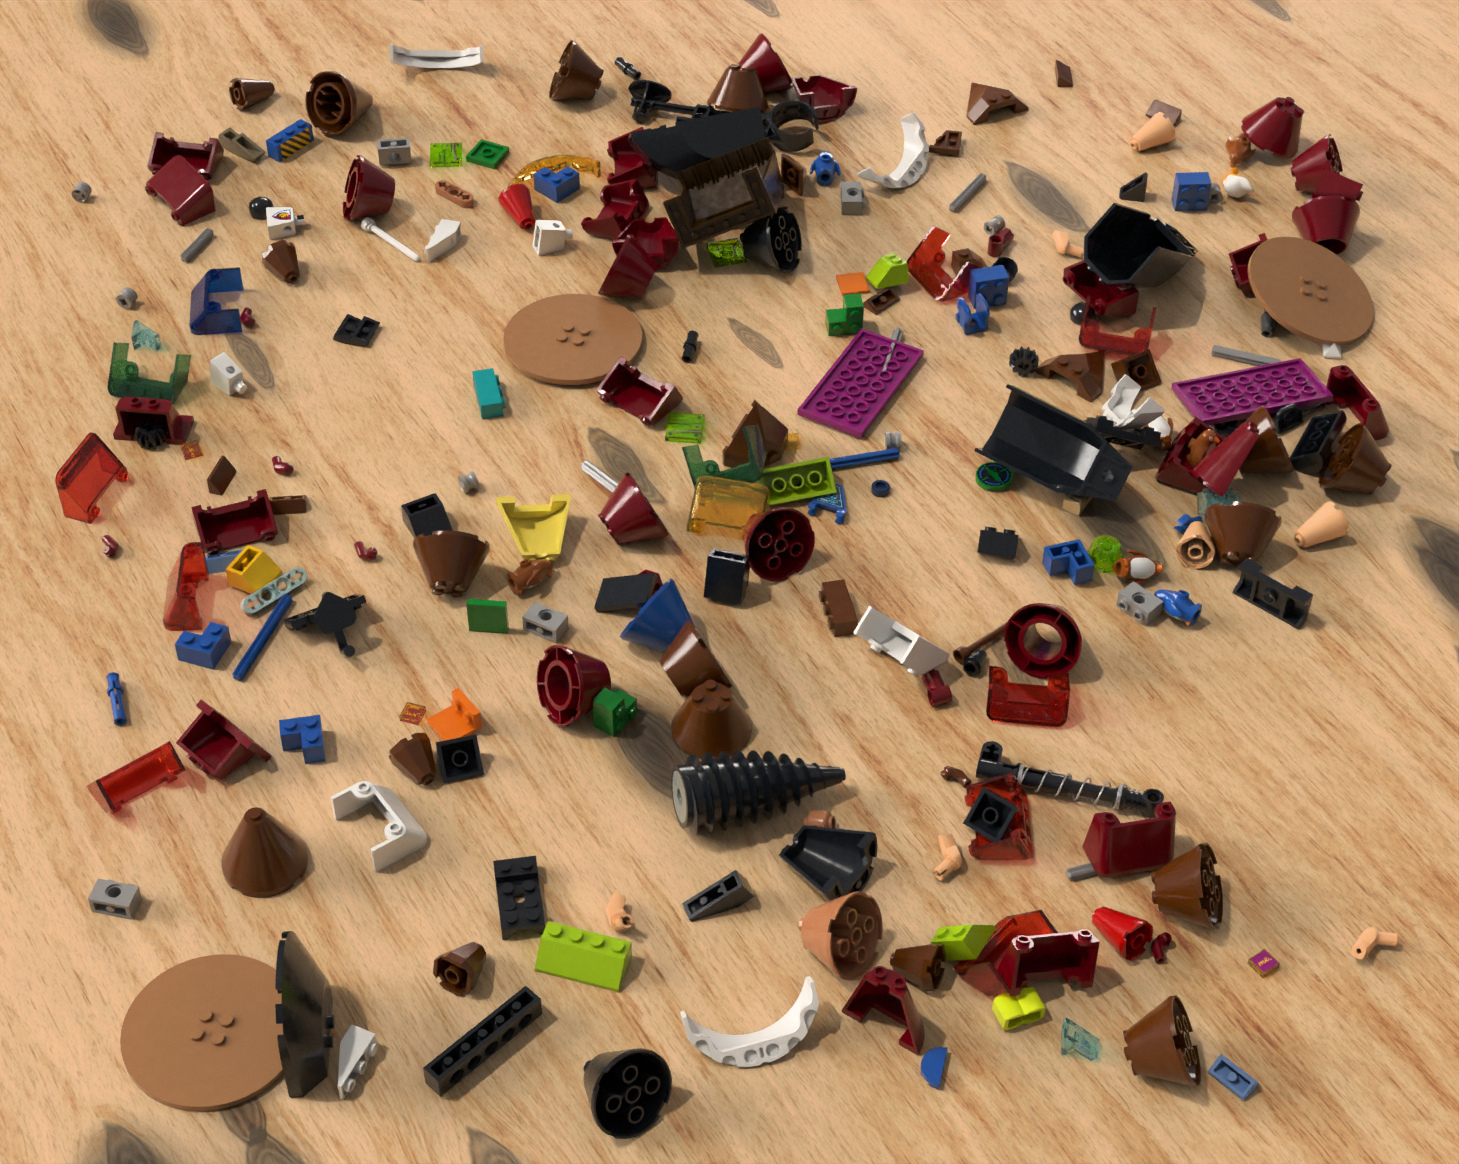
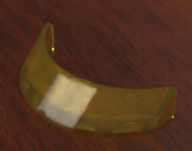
[507,154,601,190]

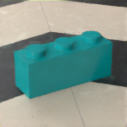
[472,368,506,419]

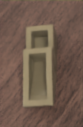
[218,127,265,161]

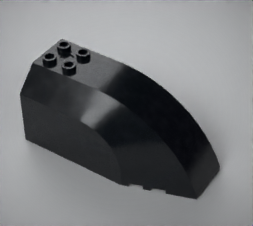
[627,107,766,180]
[1084,203,1198,289]
[974,384,1133,501]

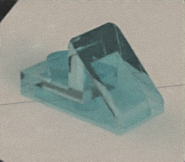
[131,320,162,351]
[1061,1017,1100,1061]

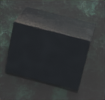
[435,734,484,783]

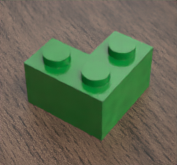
[825,293,864,336]
[593,688,638,737]

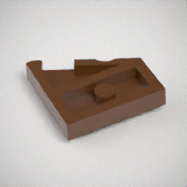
[929,130,962,155]

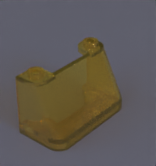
[687,476,770,536]

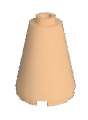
[1130,112,1176,151]
[1294,501,1349,548]
[1176,521,1215,569]

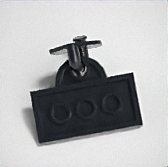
[283,591,366,657]

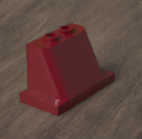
[1229,233,1268,294]
[113,397,194,445]
[176,700,272,780]

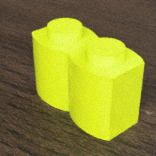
[992,987,1046,1030]

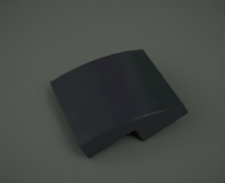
[333,314,380,347]

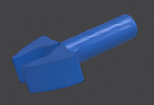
[1174,514,1202,535]

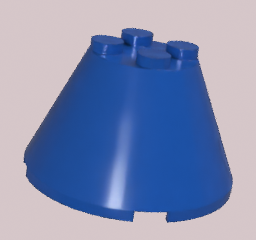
[620,578,696,652]

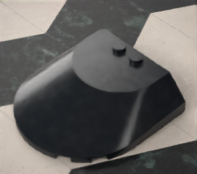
[275,931,335,1098]

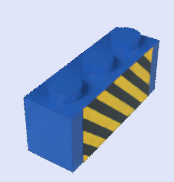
[266,119,314,162]

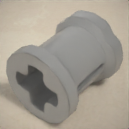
[984,215,1006,236]

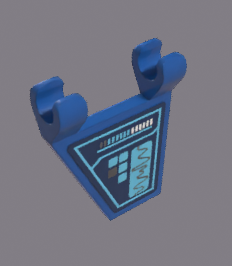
[808,483,847,524]

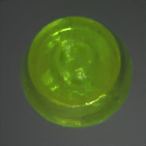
[1087,535,1124,573]

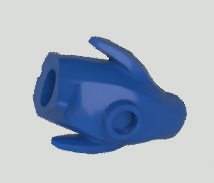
[810,151,841,186]
[1154,589,1202,627]

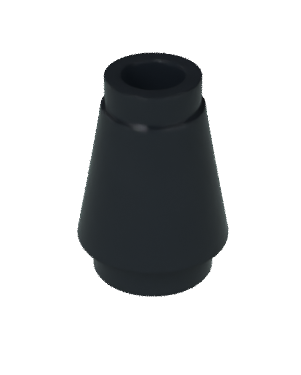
[963,649,987,675]

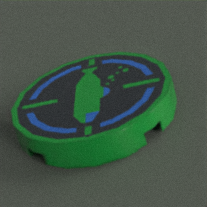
[976,462,1012,492]

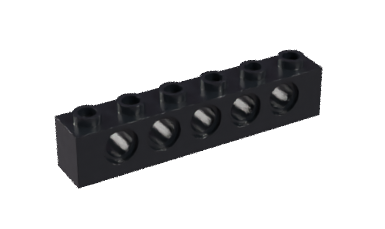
[423,986,542,1097]

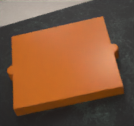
[836,272,869,296]

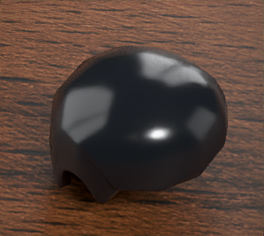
[249,197,274,219]
[992,257,1018,282]
[1070,302,1096,325]

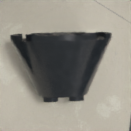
[740,205,802,273]
[583,1048,672,1139]

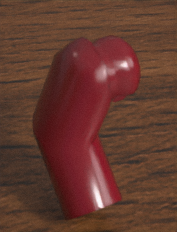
[354,541,378,561]

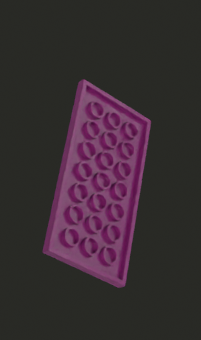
[797,328,924,438]
[1171,358,1334,426]

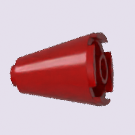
[498,184,535,229]
[1092,906,1153,961]

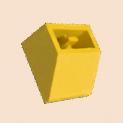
[226,545,282,596]

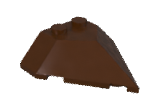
[966,82,1029,125]
[1034,350,1104,403]
[722,400,788,471]

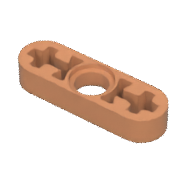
[435,180,474,208]

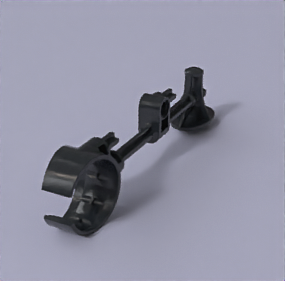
[628,80,819,152]

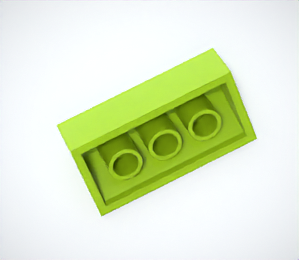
[754,457,837,507]
[535,921,632,992]

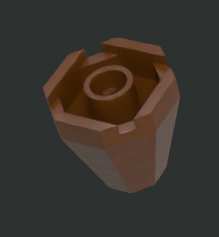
[262,240,300,283]
[389,733,437,785]
[433,942,486,996]
[890,943,946,991]

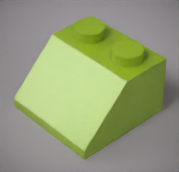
[866,253,909,289]
[930,925,996,961]

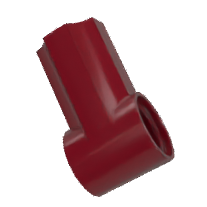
[987,228,1014,257]
[922,669,952,706]

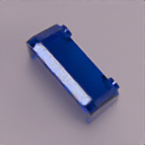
[189,267,244,335]

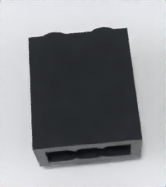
[704,548,750,605]

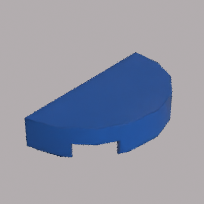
[921,1047,947,1090]

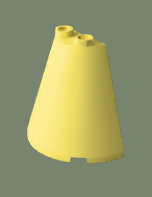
[496,494,571,564]

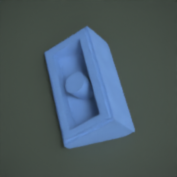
[205,550,242,574]
[1207,1054,1260,1100]

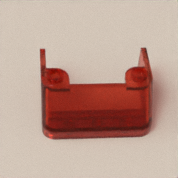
[907,226,982,302]
[1079,295,1157,356]
[87,741,186,814]
[954,910,1058,997]

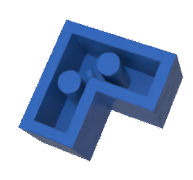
[533,166,580,203]
[1042,539,1095,585]
[174,622,232,670]
[279,715,326,764]

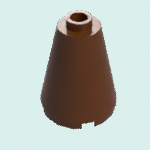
[229,78,275,110]

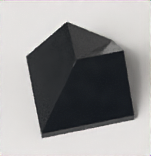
[963,787,1019,845]

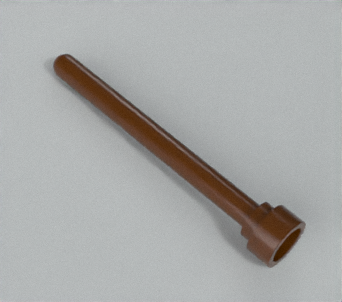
[953,622,1007,664]

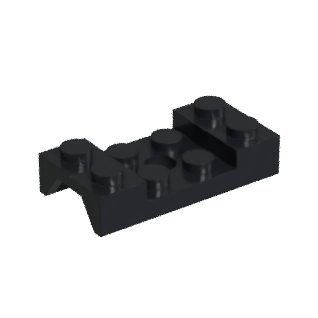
[1084,415,1161,450]
[1233,558,1313,630]
[493,856,545,940]

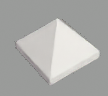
[1322,343,1342,359]

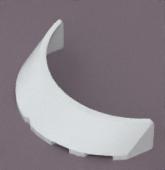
[389,43,483,69]
[857,112,929,188]
[1101,374,1165,430]
[680,976,819,1067]

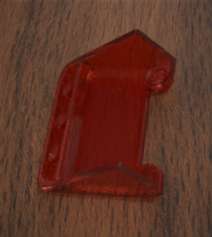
[55,432,128,524]

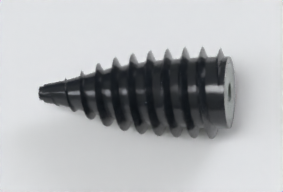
[671,750,846,836]

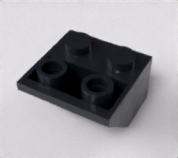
[401,493,452,538]
[977,526,1019,557]

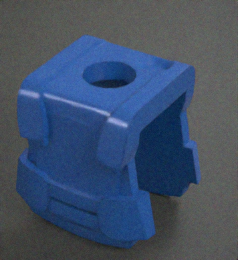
[955,293,990,335]

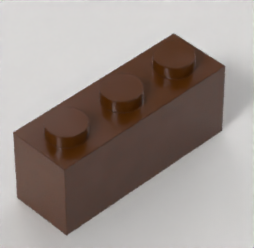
[819,579,858,637]

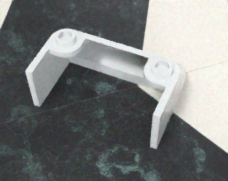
[853,606,950,676]
[331,781,427,872]

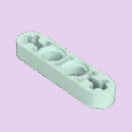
[240,567,307,614]

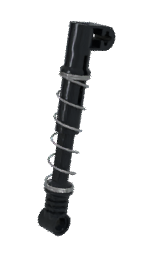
[976,741,1164,818]

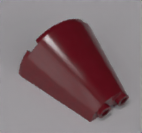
[792,75,857,122]
[612,217,679,270]
[1191,420,1259,497]
[842,966,925,1056]

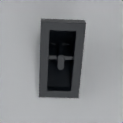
[1119,172,1148,202]

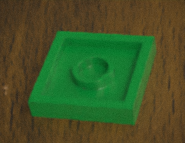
[466,139,509,169]
[466,599,509,634]

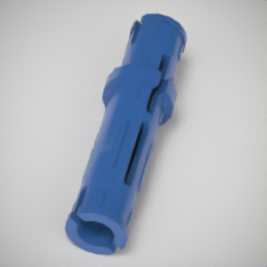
[106,672,127,726]

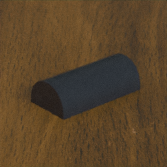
[1290,410,1347,475]

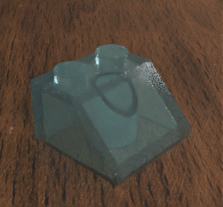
[1197,488,1241,515]

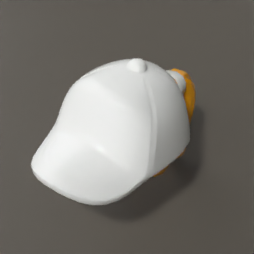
[1222,167,1254,198]

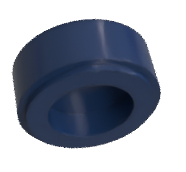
[871,480,890,497]

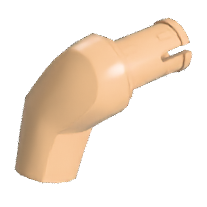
[1052,230,1084,258]
[932,833,962,881]
[606,893,633,933]
[1352,927,1397,959]

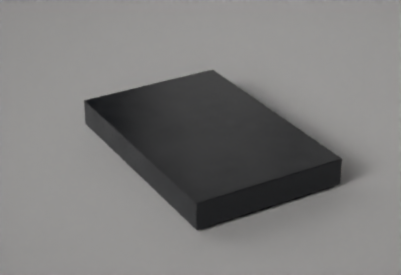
[594,573,657,612]

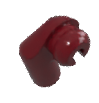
[240,307,256,328]
[272,456,294,475]
[102,535,119,557]
[1151,932,1172,964]

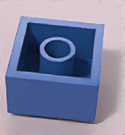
[1171,172,1212,211]
[968,265,1009,309]

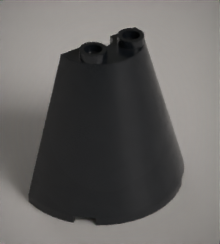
[779,825,878,901]

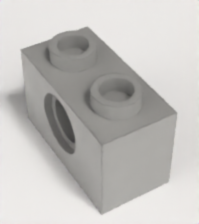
[377,138,412,165]
[841,182,865,215]
[1116,581,1163,626]
[522,602,569,644]
[88,879,142,920]

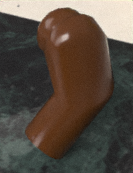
[941,766,972,788]

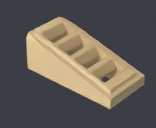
[1062,494,1093,516]

